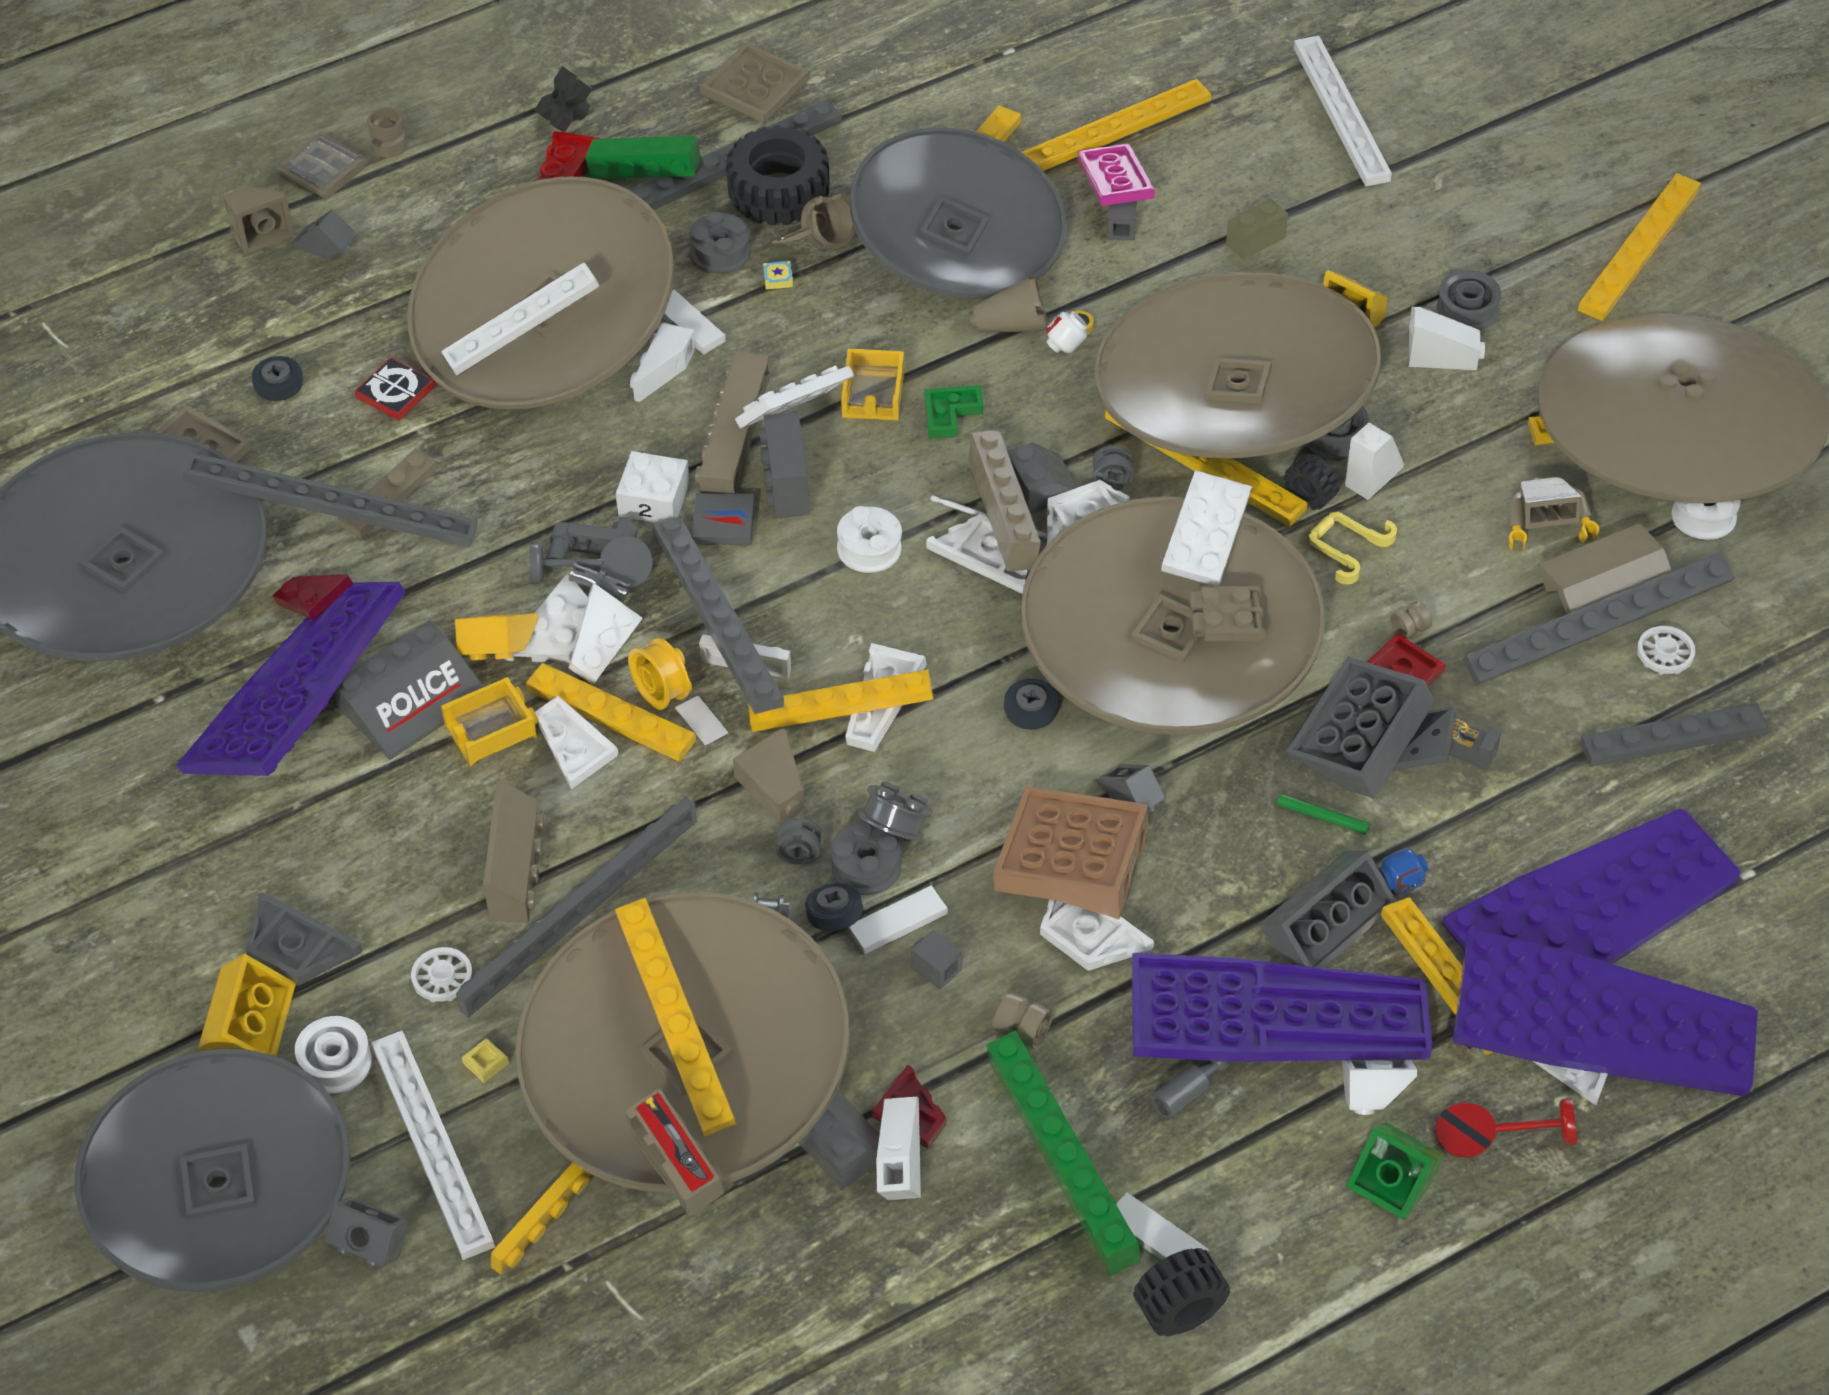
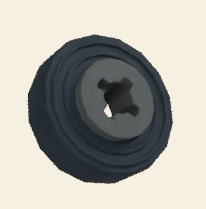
[252,356,303,401]
[1004,678,1059,730]
[805,883,863,931]

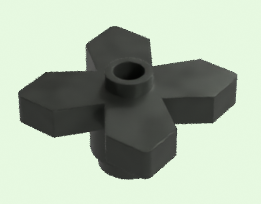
[535,66,592,133]

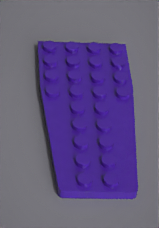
[176,581,405,776]
[1442,809,1740,964]
[1453,928,1758,1096]
[1131,953,1433,1062]

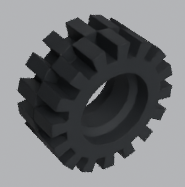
[1284,454,1340,510]

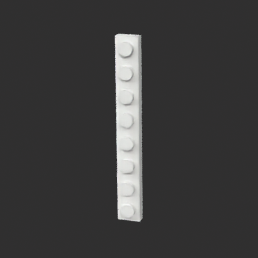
[1294,36,1392,187]
[371,1031,495,1260]

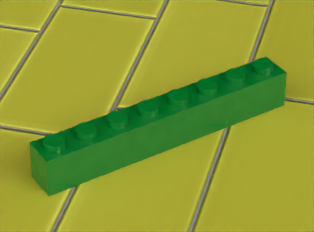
[986,1030,1141,1276]

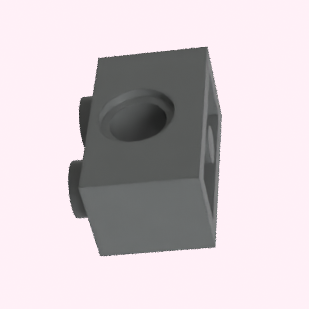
[324,1197,409,1267]

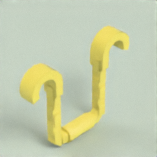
[1308,511,1397,585]

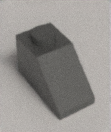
[291,210,356,259]
[1096,764,1165,814]

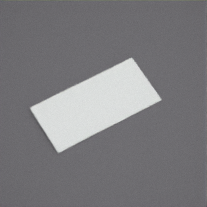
[675,696,728,745]

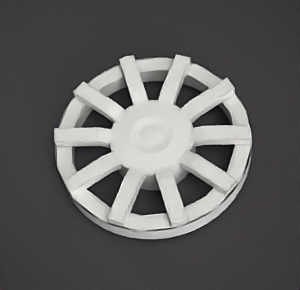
[1637,626,1695,675]
[411,947,472,1003]

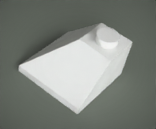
[1342,1060,1417,1115]

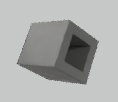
[1107,201,1137,241]
[911,930,962,990]

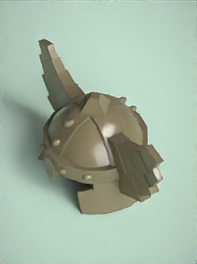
[772,193,856,249]

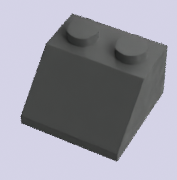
[1007,442,1078,513]

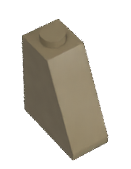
[733,728,805,824]

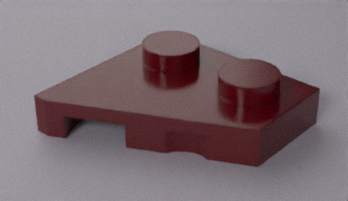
[272,574,353,620]
[872,1065,947,1149]

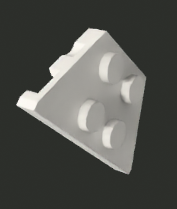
[1047,480,1130,545]
[926,514,1027,594]
[505,574,589,663]
[1040,899,1154,971]

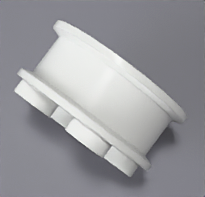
[1671,500,1741,540]
[837,506,902,573]
[295,1016,372,1094]

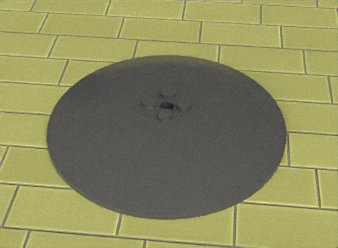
[0,432,267,661]

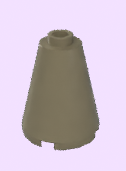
[969,275,1048,333]

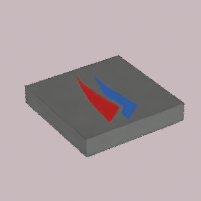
[692,493,755,545]

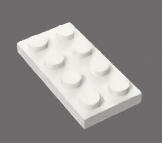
[735,366,854,429]
[1161,470,1252,587]

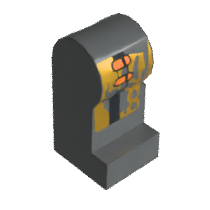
[1449,719,1501,770]

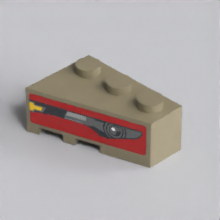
[625,1088,724,1216]

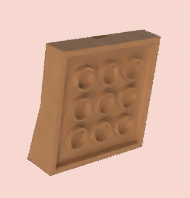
[993,786,1149,919]

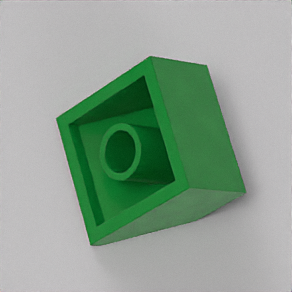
[1346,1122,1445,1220]

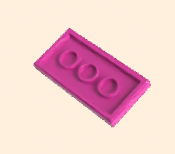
[1078,144,1155,206]

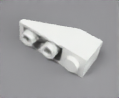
[630,323,695,402]
[876,1096,921,1200]

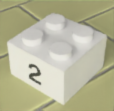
[616,451,690,523]

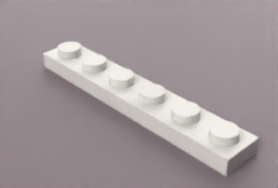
[441,262,600,376]

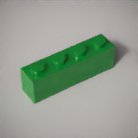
[586,136,701,179]

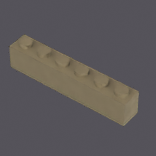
[695,351,770,494]
[968,431,1040,571]

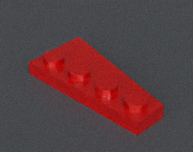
[536,131,600,181]

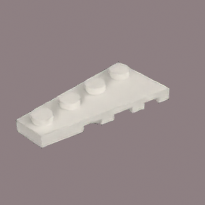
[845,643,927,752]

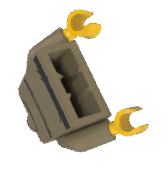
[1508,477,1599,550]

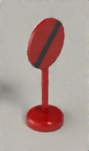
[1435,1098,1577,1158]

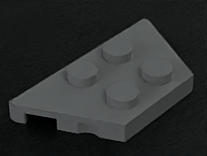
[246,892,362,984]

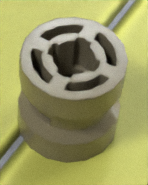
[1390,601,1432,639]

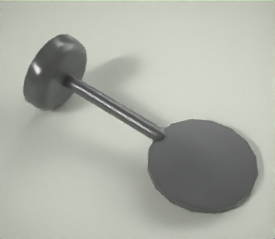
[529,536,653,588]

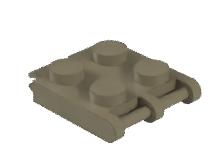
[1190,586,1266,641]

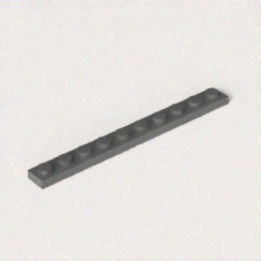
[631,100,842,210]
[182,453,478,547]
[653,517,784,714]
[1463,552,1735,686]
[456,797,697,1018]

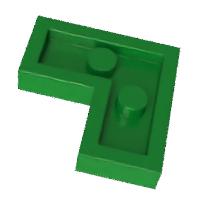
[924,385,983,438]

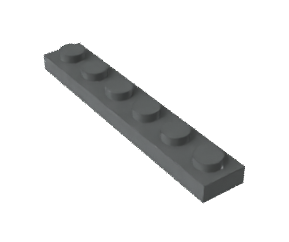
[1580,703,1768,767]

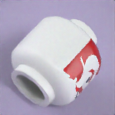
[1046,311,1088,353]

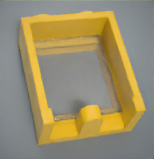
[841,349,905,421]
[441,677,538,767]

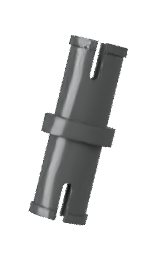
[569,563,631,601]

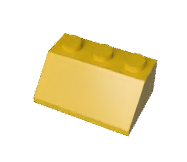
[198,953,296,1057]

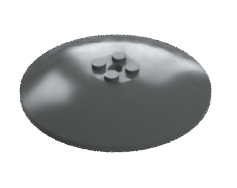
[849,127,1066,299]
[75,1049,351,1292]

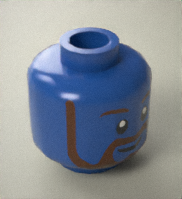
[1378,848,1429,895]

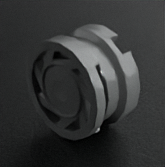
[1093,446,1134,490]
[776,818,822,864]

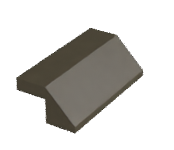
[1537,523,1672,614]

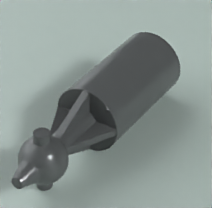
[1151,1060,1230,1120]

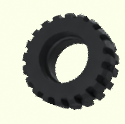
[726,125,830,225]

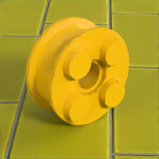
[628,638,692,710]

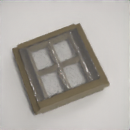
[277,133,368,198]

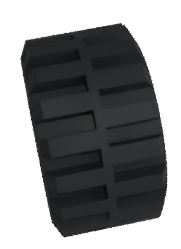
[1133,1248,1230,1336]

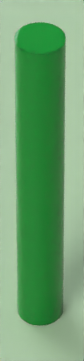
[1277,794,1370,835]

